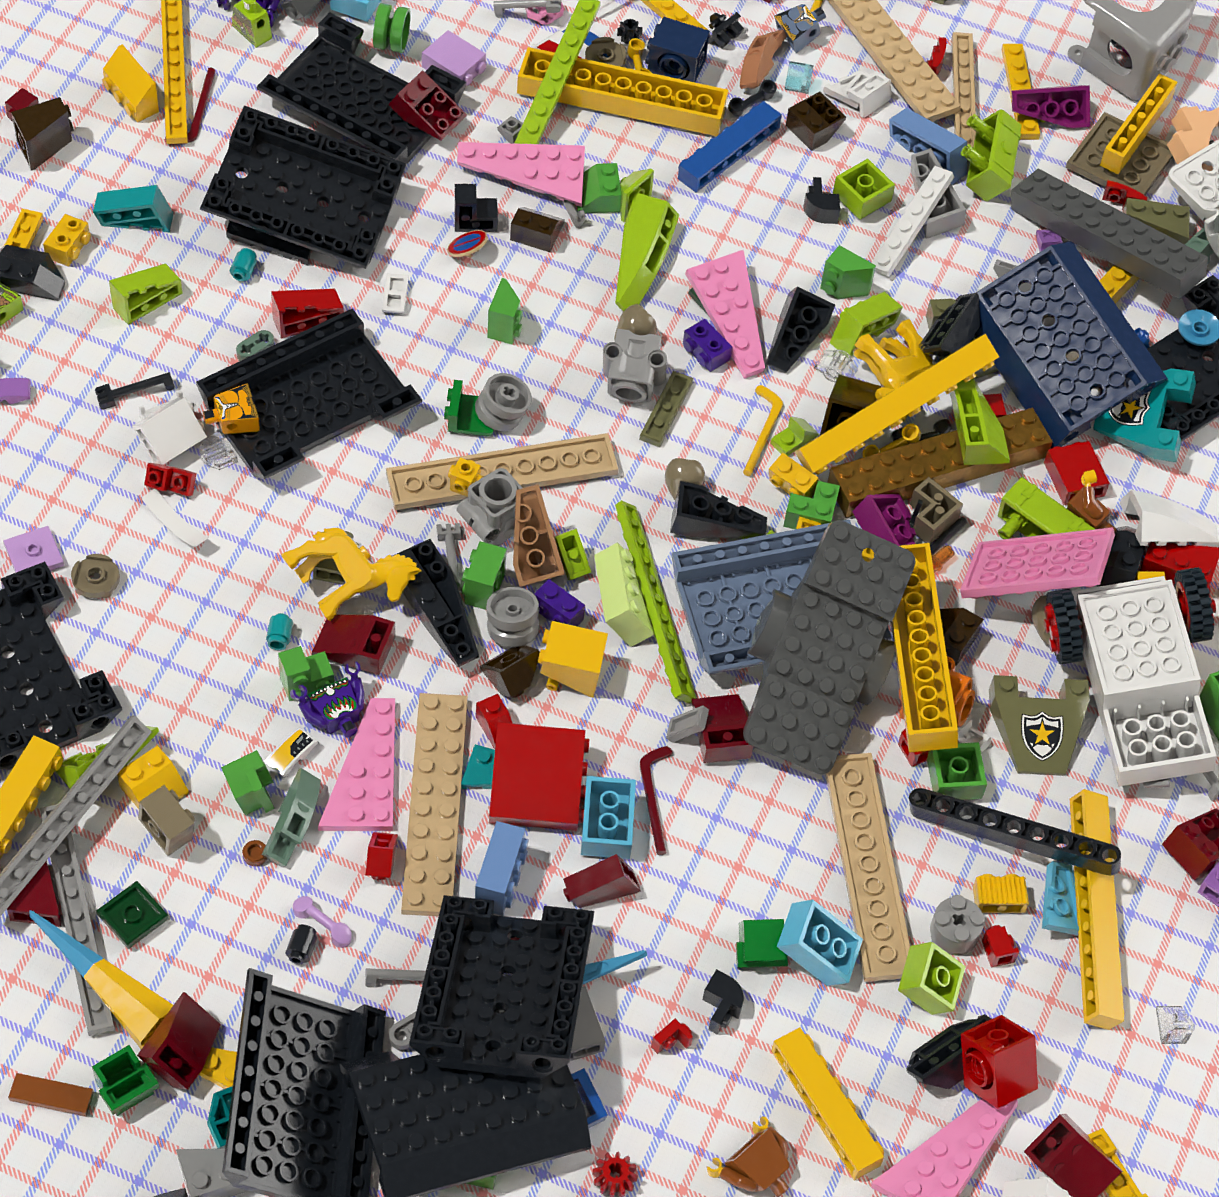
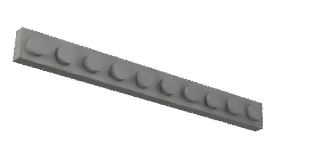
[0,715,152,916]
[40,804,115,1036]

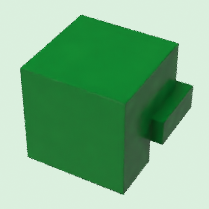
[736,919,788,968]
[92,1045,159,1116]

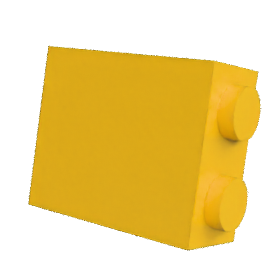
[538,621,608,697]

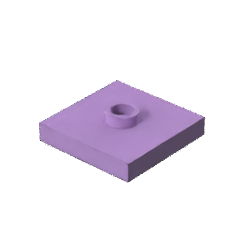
[3,526,64,573]

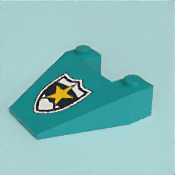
[1093,368,1196,463]

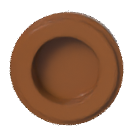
[242,840,267,866]

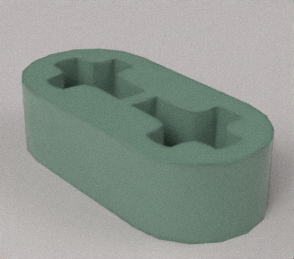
[236,330,274,361]

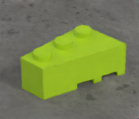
[830,292,903,358]

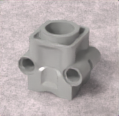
[603,328,667,402]
[456,468,523,546]

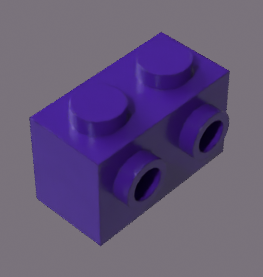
[683,319,732,372]
[534,579,585,626]

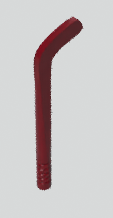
[165,67,216,145]
[640,746,672,856]

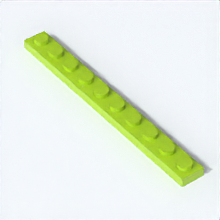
[514,0,601,144]
[615,500,696,704]

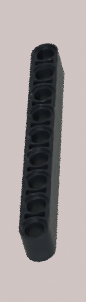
[909,788,1121,876]

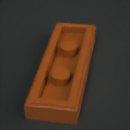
[8,1073,94,1117]

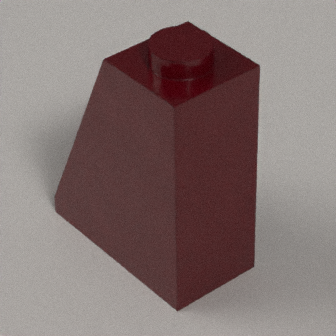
[563,854,641,908]
[7,860,62,927]

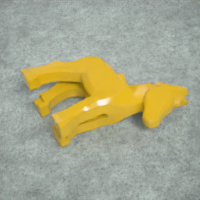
[853,319,933,422]
[281,528,422,621]

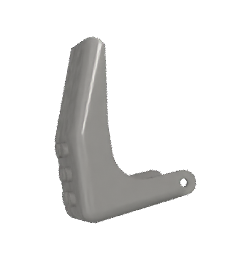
[1068,0,1197,100]

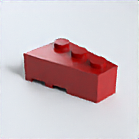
[271,288,344,339]
[1140,542,1219,586]

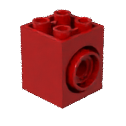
[961,1015,1038,1109]

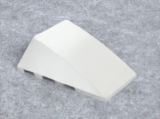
[1120,490,1219,546]

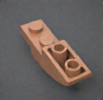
[740,30,787,89]

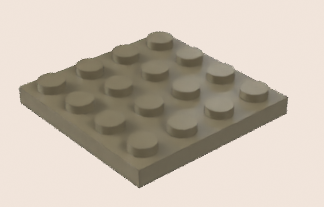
[1066,112,1173,195]

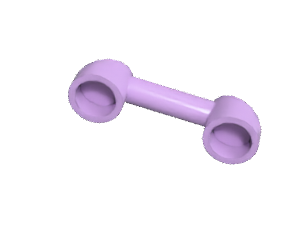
[293,896,352,948]

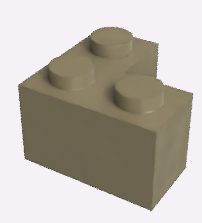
[910,477,963,544]

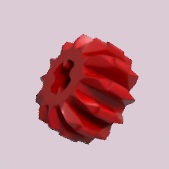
[592,1151,638,1197]

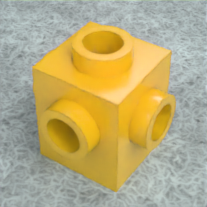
[448,457,483,497]

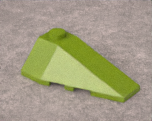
[55,726,159,789]

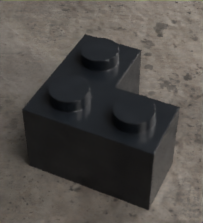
[454,183,498,232]

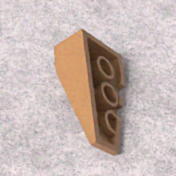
[513,484,565,587]

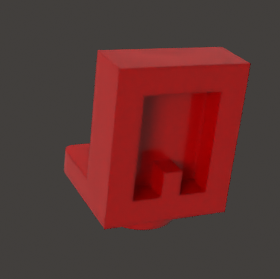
[651,1018,693,1054]

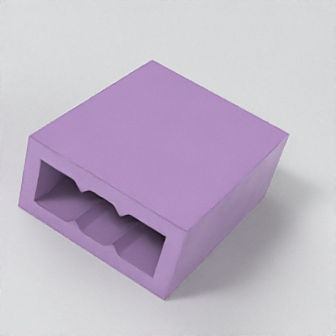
[422,30,486,86]

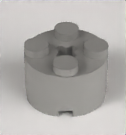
[930,895,985,955]

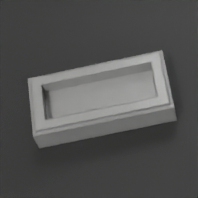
[666,706,709,742]

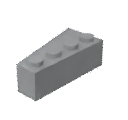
[911,148,966,239]

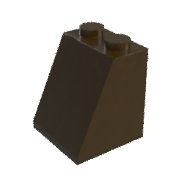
[11,97,74,170]
[820,374,881,448]

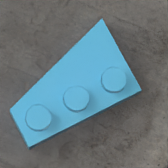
[1042,861,1079,936]

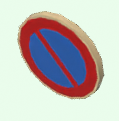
[447,230,488,258]

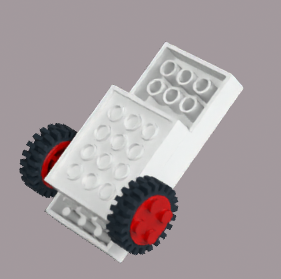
[1044,567,1217,786]

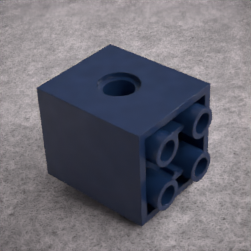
[645,17,710,82]

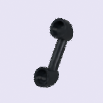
[728,80,777,116]
[891,419,952,445]

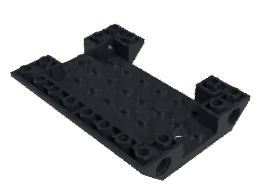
[1147,275,1219,442]
[0,561,122,769]

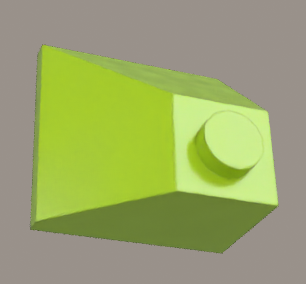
[620,168,654,222]

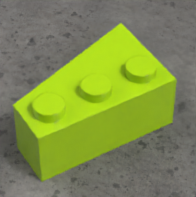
[109,263,183,325]

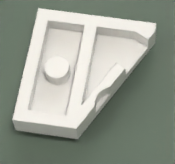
[823,70,870,109]

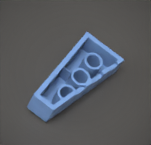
[889,108,967,184]

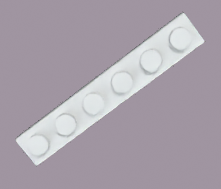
[872,166,954,277]

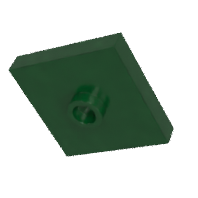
[96,881,169,949]

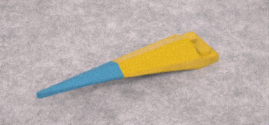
[29,910,173,1049]

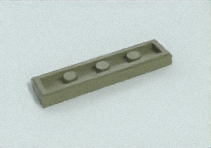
[639,371,694,447]

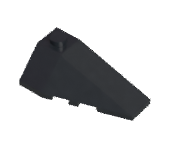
[766,286,835,373]
[670,481,767,538]

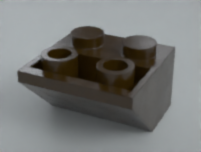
[785,91,846,151]

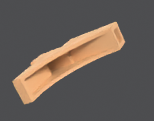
[1167,106,1219,171]

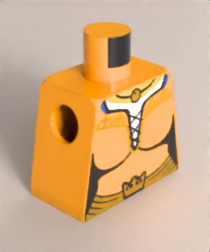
[203,384,260,434]

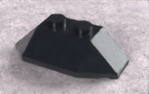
[0,245,65,301]
[919,292,980,357]
[1097,526,1145,587]
[906,1014,992,1089]

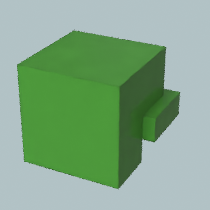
[221,750,275,815]

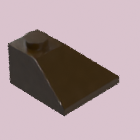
[479,645,540,698]

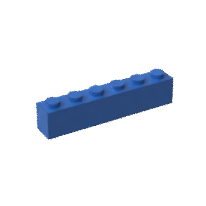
[678,101,782,193]

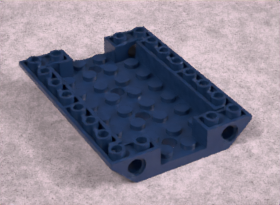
[975,241,1168,448]

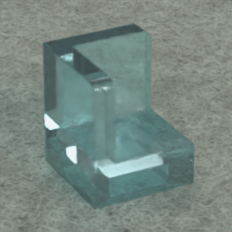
[785,61,814,94]

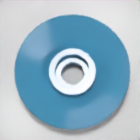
[1178,309,1219,346]

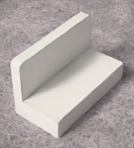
[847,72,891,118]

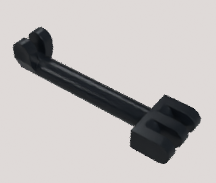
[95,372,175,409]

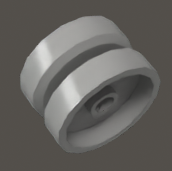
[475,373,532,432]
[486,587,539,647]

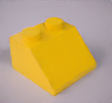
[117,745,189,809]

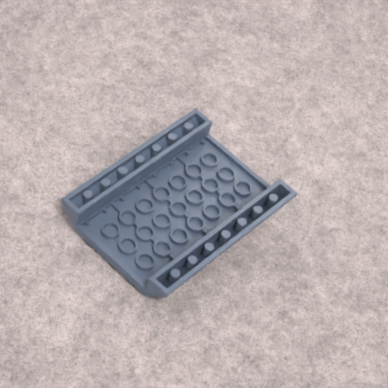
[672,519,891,675]

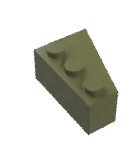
[1122,198,1190,244]

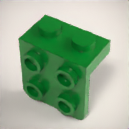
[444,380,494,436]

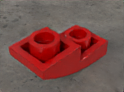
[926,37,947,77]
[1102,180,1148,210]
[144,463,197,496]

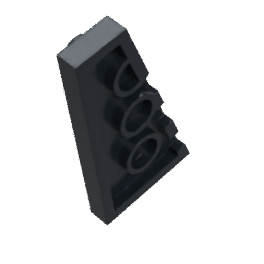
[226,220,312,266]

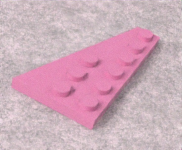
[457,142,585,207]
[685,250,765,379]
[318,698,395,831]
[871,1099,1018,1197]

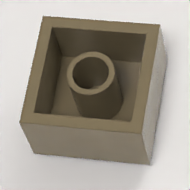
[138,785,195,856]

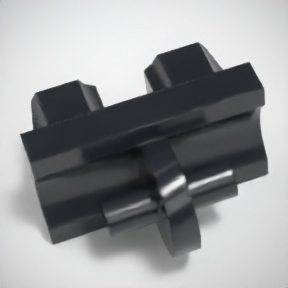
[709,12,744,48]

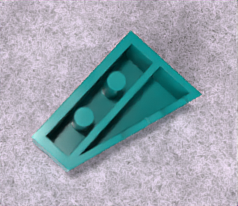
[93,185,174,233]

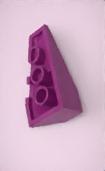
[1011,85,1090,128]
[852,494,916,546]

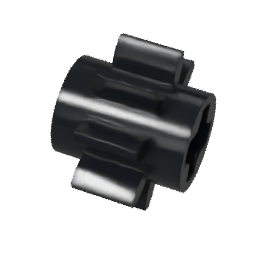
[617,19,643,44]

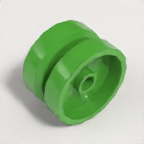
[373,3,411,53]

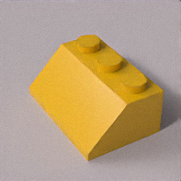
[102,44,159,122]

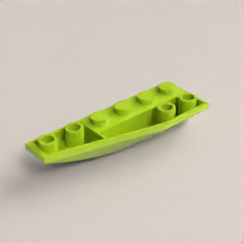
[615,193,679,311]
[950,378,1010,465]

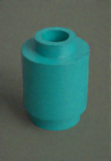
[229,248,257,281]
[266,613,293,650]

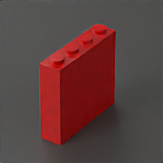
[489,722,590,831]

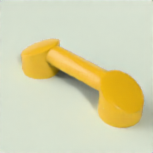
[627,38,652,73]
[862,423,921,458]

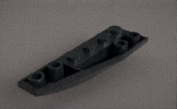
[392,539,479,667]

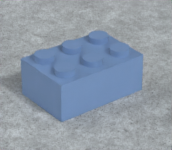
[475,821,529,916]

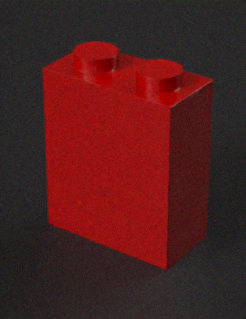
[1044,441,1110,505]

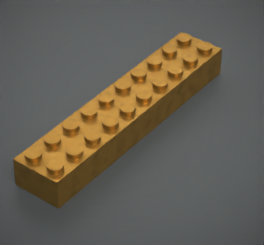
[827,408,1053,518]

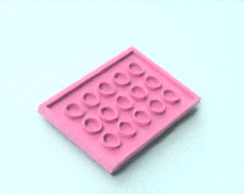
[960,528,1115,599]

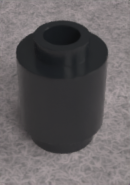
[285,924,317,965]

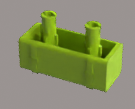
[961,109,1022,201]
[998,477,1095,539]

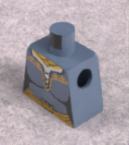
[774,4,826,53]

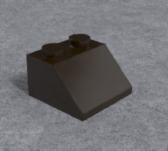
[510,207,565,252]
[940,608,984,666]

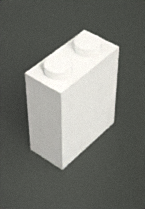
[132,397,207,465]

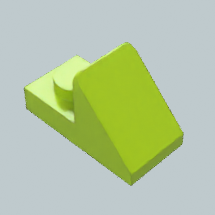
[770,417,819,456]
[554,528,591,580]

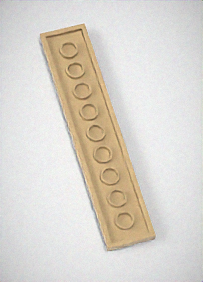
[828,0,961,122]
[386,433,618,510]
[401,693,468,916]
[825,753,910,982]

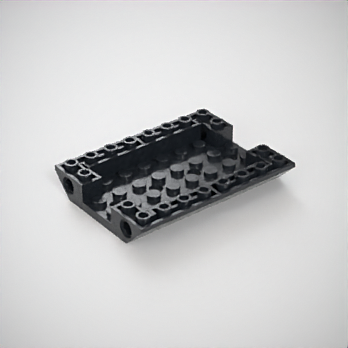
[200,105,406,269]
[409,895,595,1078]

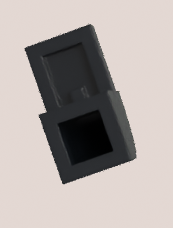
[803,177,840,224]
[702,969,744,1035]

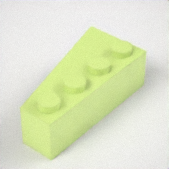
[594,542,655,647]

